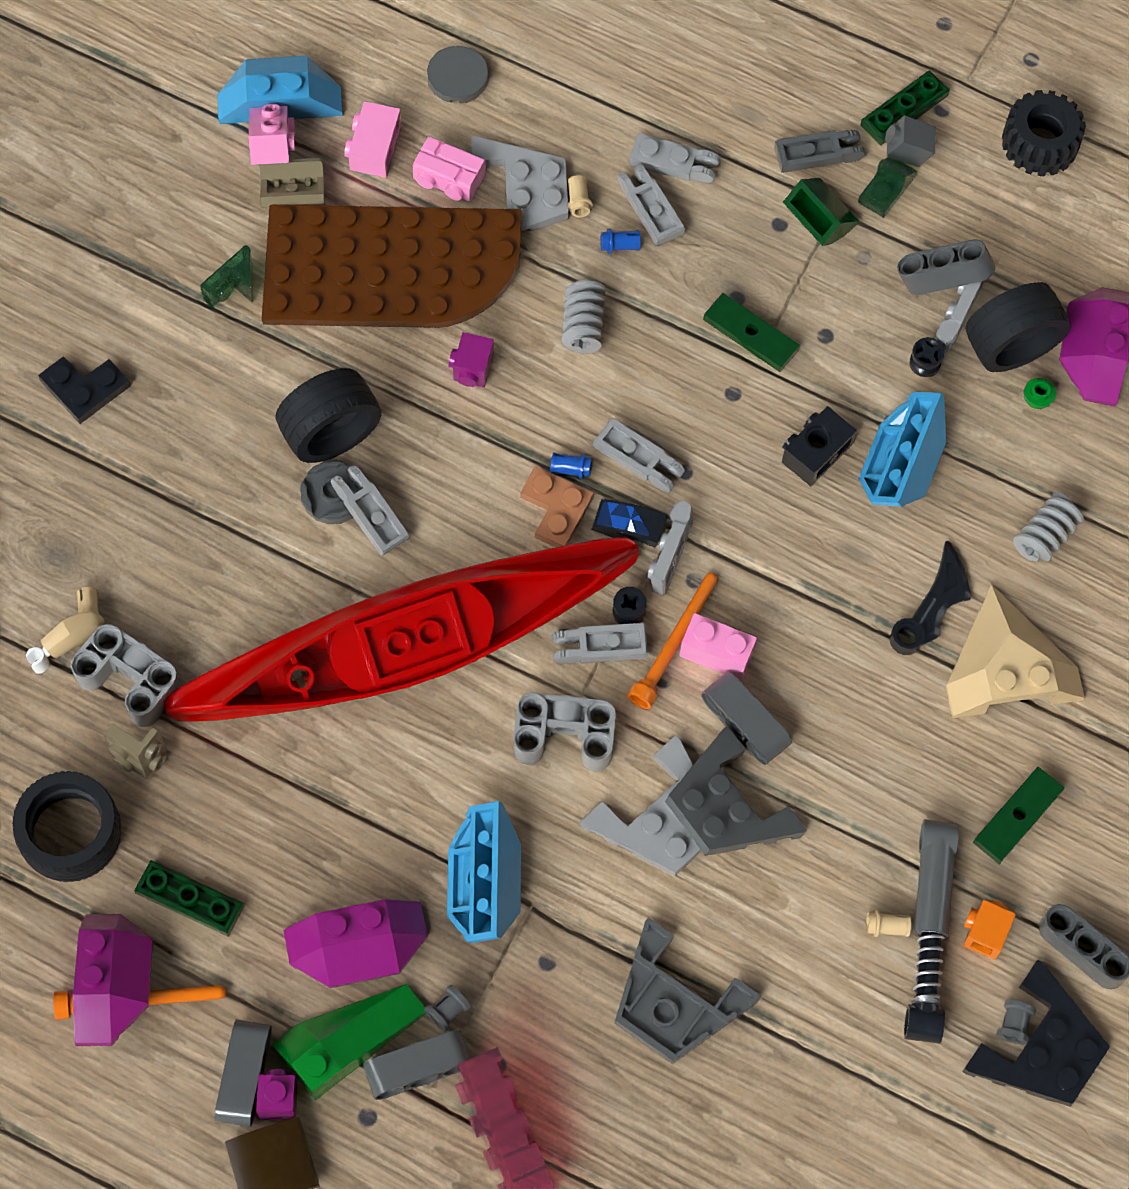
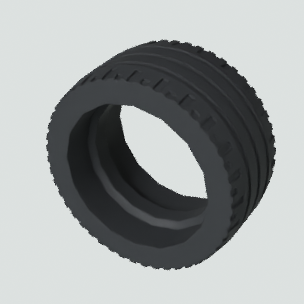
[965,282,1071,372]
[275,368,382,463]
[12,771,121,882]

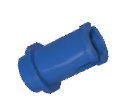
[600,228,641,254]
[550,452,592,479]

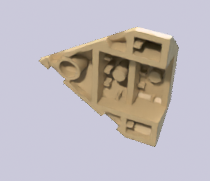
[946,584,1085,718]

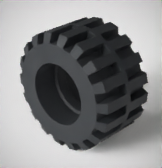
[1002,90,1086,176]

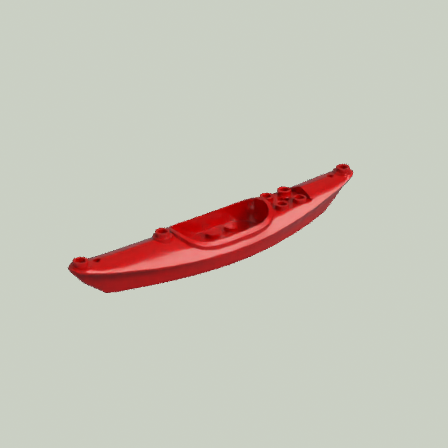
[164,537,639,722]

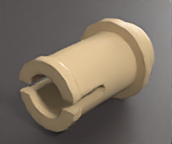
[567,175,593,218]
[866,909,911,938]

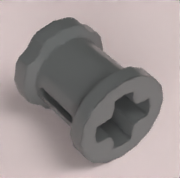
[424,985,471,1032]
[996,999,1036,1045]

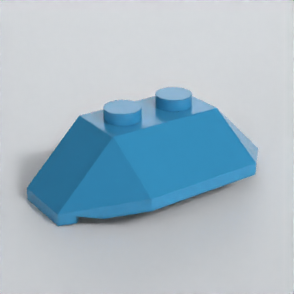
[217,55,343,124]
[858,392,947,507]
[447,801,521,943]

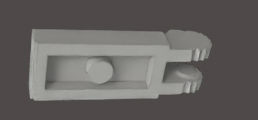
[629,133,721,184]
[617,164,685,246]
[935,281,983,353]
[593,418,685,492]
[331,465,410,557]
[648,501,693,595]
[552,623,648,664]

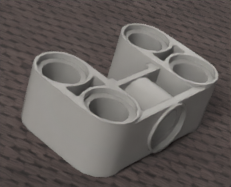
[71,624,180,727]
[513,693,616,772]

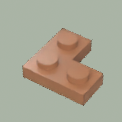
[520,466,594,547]

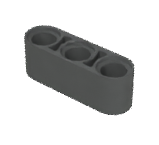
[897,239,996,295]
[701,672,792,765]
[1039,904,1129,990]
[214,1019,272,1127]
[363,1030,473,1100]

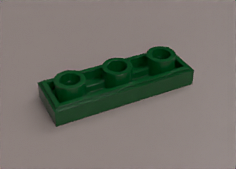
[860,70,950,146]
[703,293,800,372]
[972,767,1065,865]
[134,860,244,937]

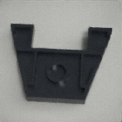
[962,959,1110,1107]

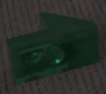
[858,157,918,218]
[200,245,253,308]

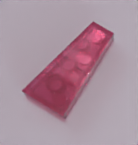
[455,1047,555,1189]

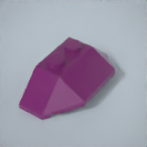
[1059,287,1129,407]
[283,899,428,988]
[73,914,153,1046]

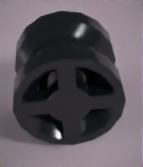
[909,337,945,377]
[612,587,646,624]

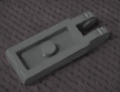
[774,129,865,173]

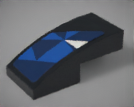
[591,499,668,548]

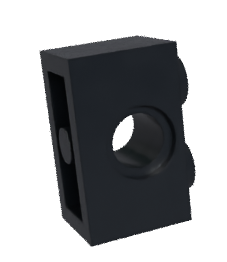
[782,406,857,487]

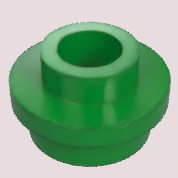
[1023,378,1056,409]

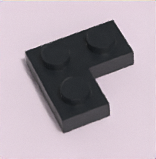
[38,356,131,424]

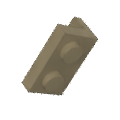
[259,158,324,208]
[105,724,167,779]

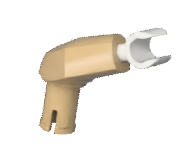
[26,587,105,674]

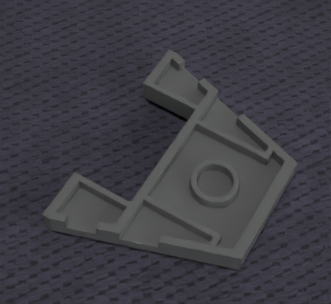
[665,726,807,856]
[614,917,761,1064]

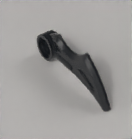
[889,541,971,655]

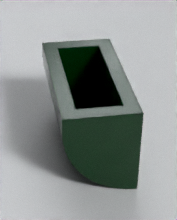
[783,178,859,246]

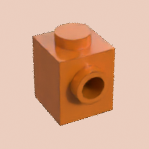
[963,900,1016,960]

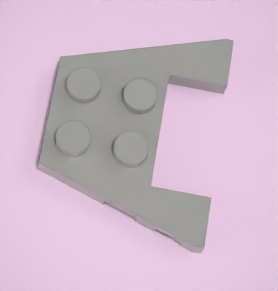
[471,136,568,231]
[580,735,702,877]

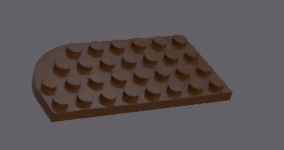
[262,204,522,328]

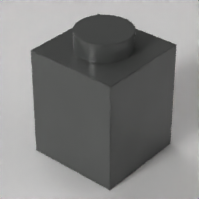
[885,116,936,167]

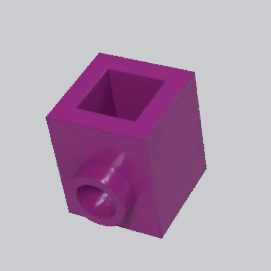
[449,332,494,387]
[256,1069,298,1120]

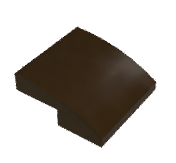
[225,1117,320,1189]

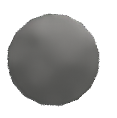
[427,46,488,103]
[300,460,360,524]

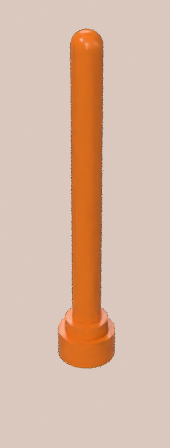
[627,573,718,710]
[53,985,226,1020]

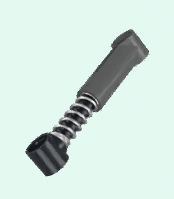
[904,819,959,1044]

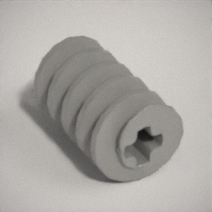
[561,280,606,354]
[1013,492,1084,562]

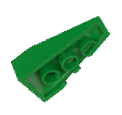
[272,984,426,1101]

